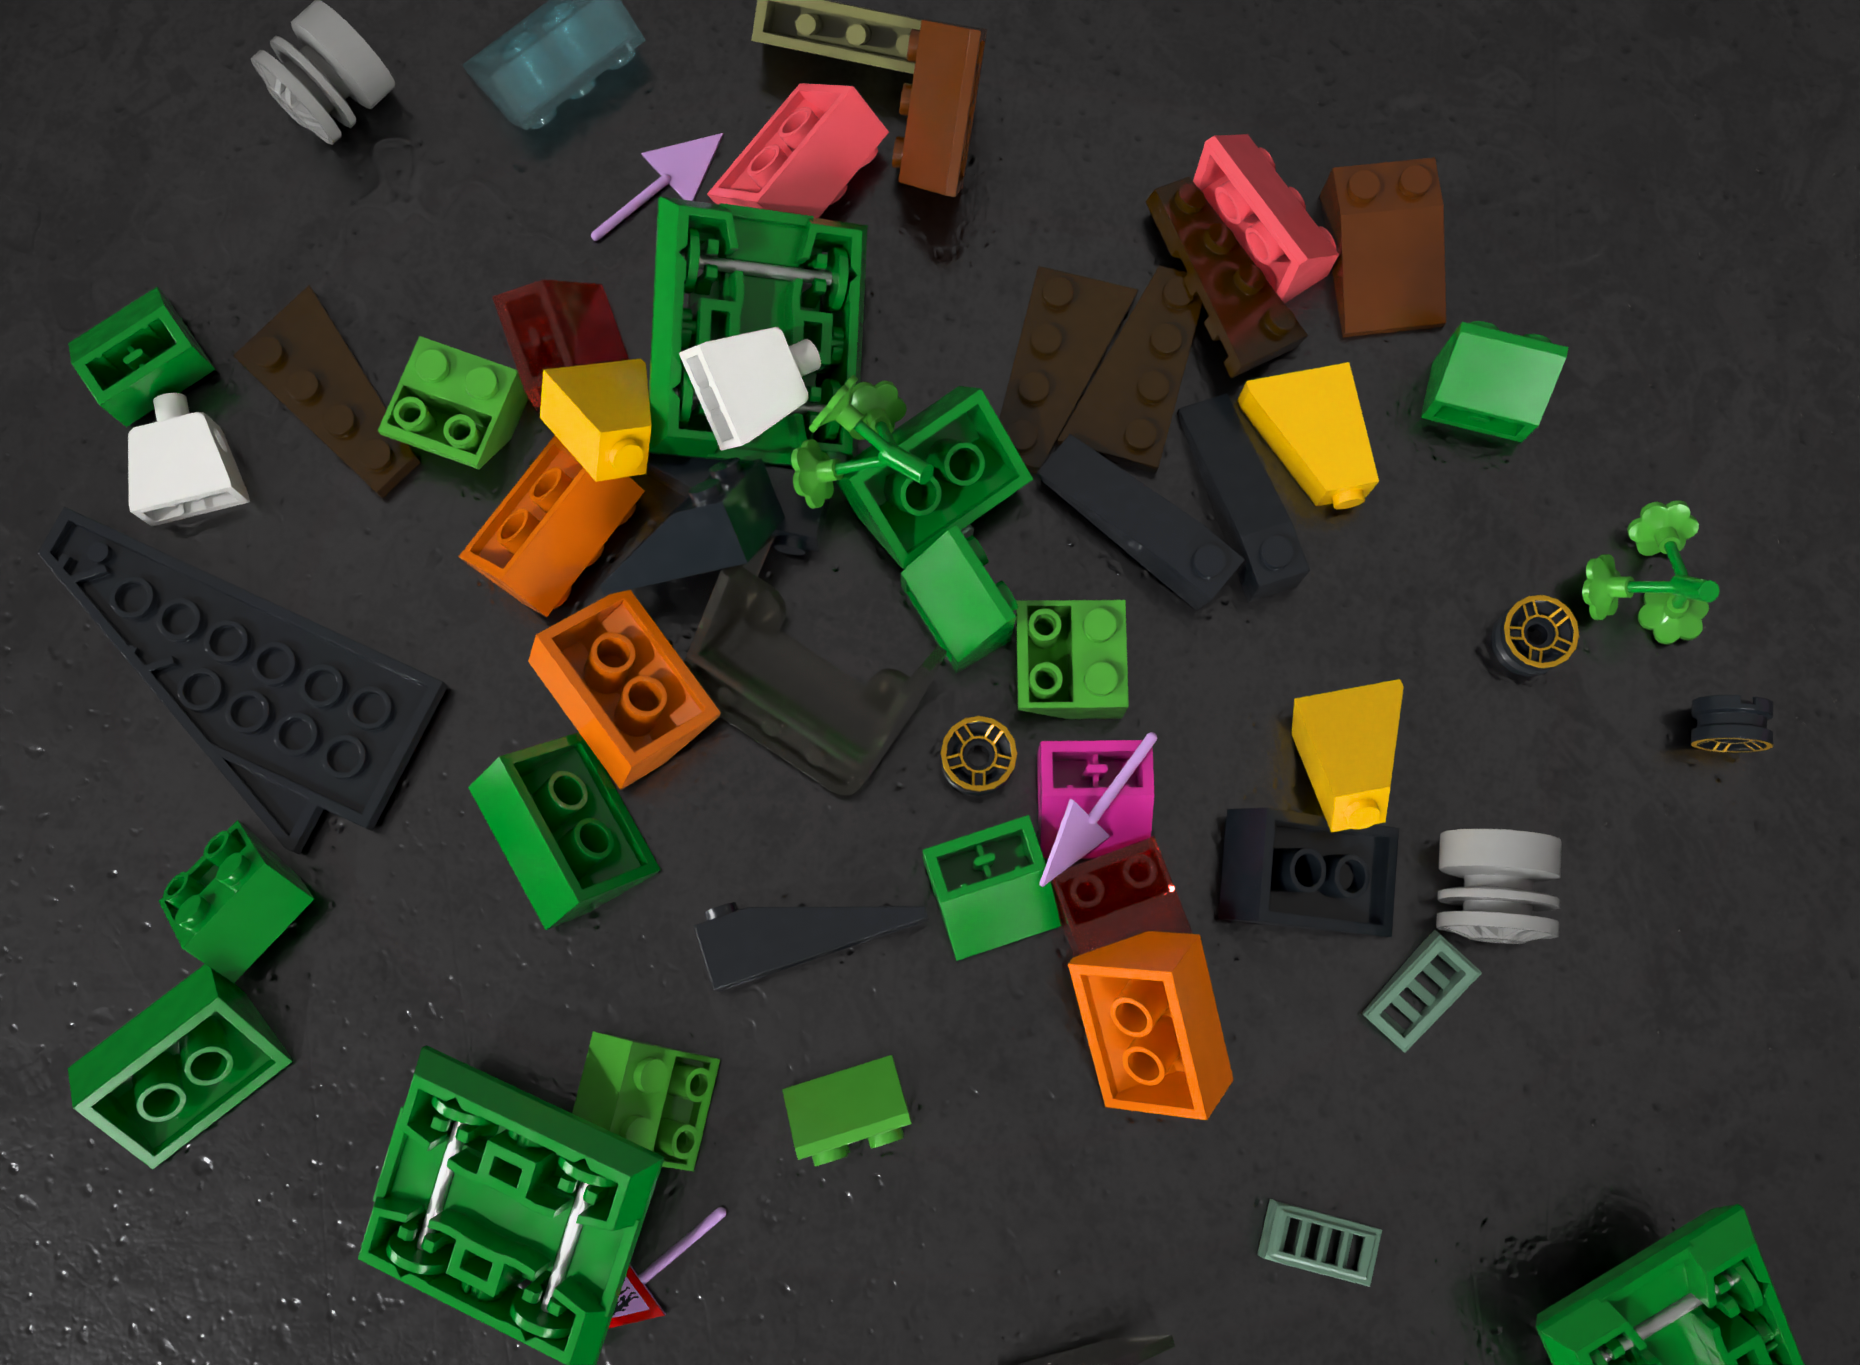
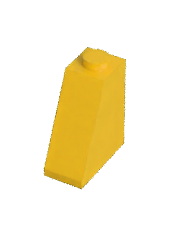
[540,358,652,482]
[1238,362,1379,509]
[1291,679,1404,833]

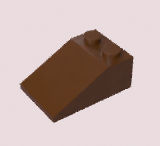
[1319,157,1446,337]

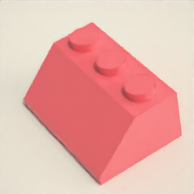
[707,83,889,218]
[1193,134,1339,304]

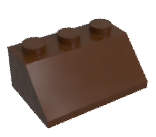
[892,19,987,197]

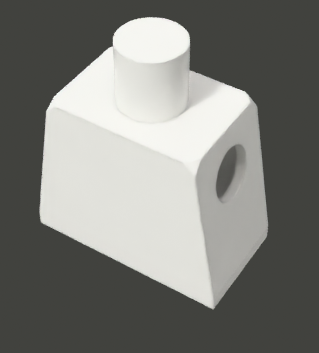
[679,327,821,451]
[128,393,250,527]

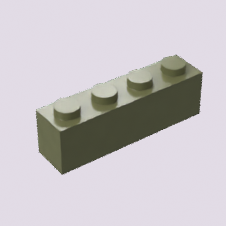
[751,0,922,74]

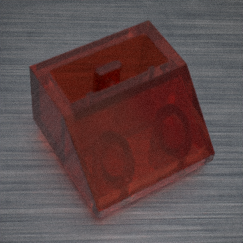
[492,280,629,413]
[1051,836,1193,957]

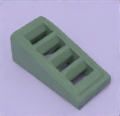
[1362,929,1482,1053]
[1257,1199,1382,1287]

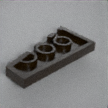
[1146,177,1308,378]
[1056,265,1203,474]
[999,266,1138,474]
[233,285,420,499]

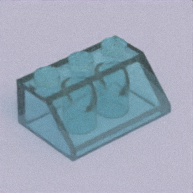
[462,0,645,130]

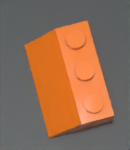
[459,435,645,617]
[528,590,721,790]
[1068,931,1234,1120]

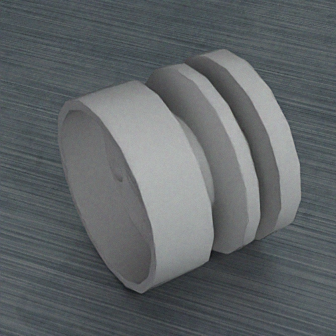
[251,0,395,145]
[1436,829,1562,944]

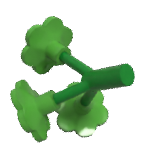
[791,375,934,509]
[1582,500,1719,645]

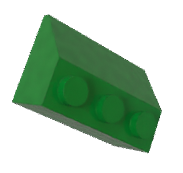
[836,386,1033,569]
[468,732,661,930]
[68,964,292,1170]

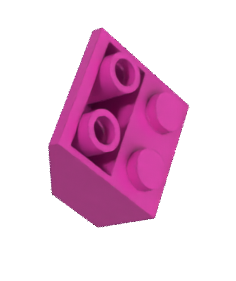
[1037,740,1154,859]

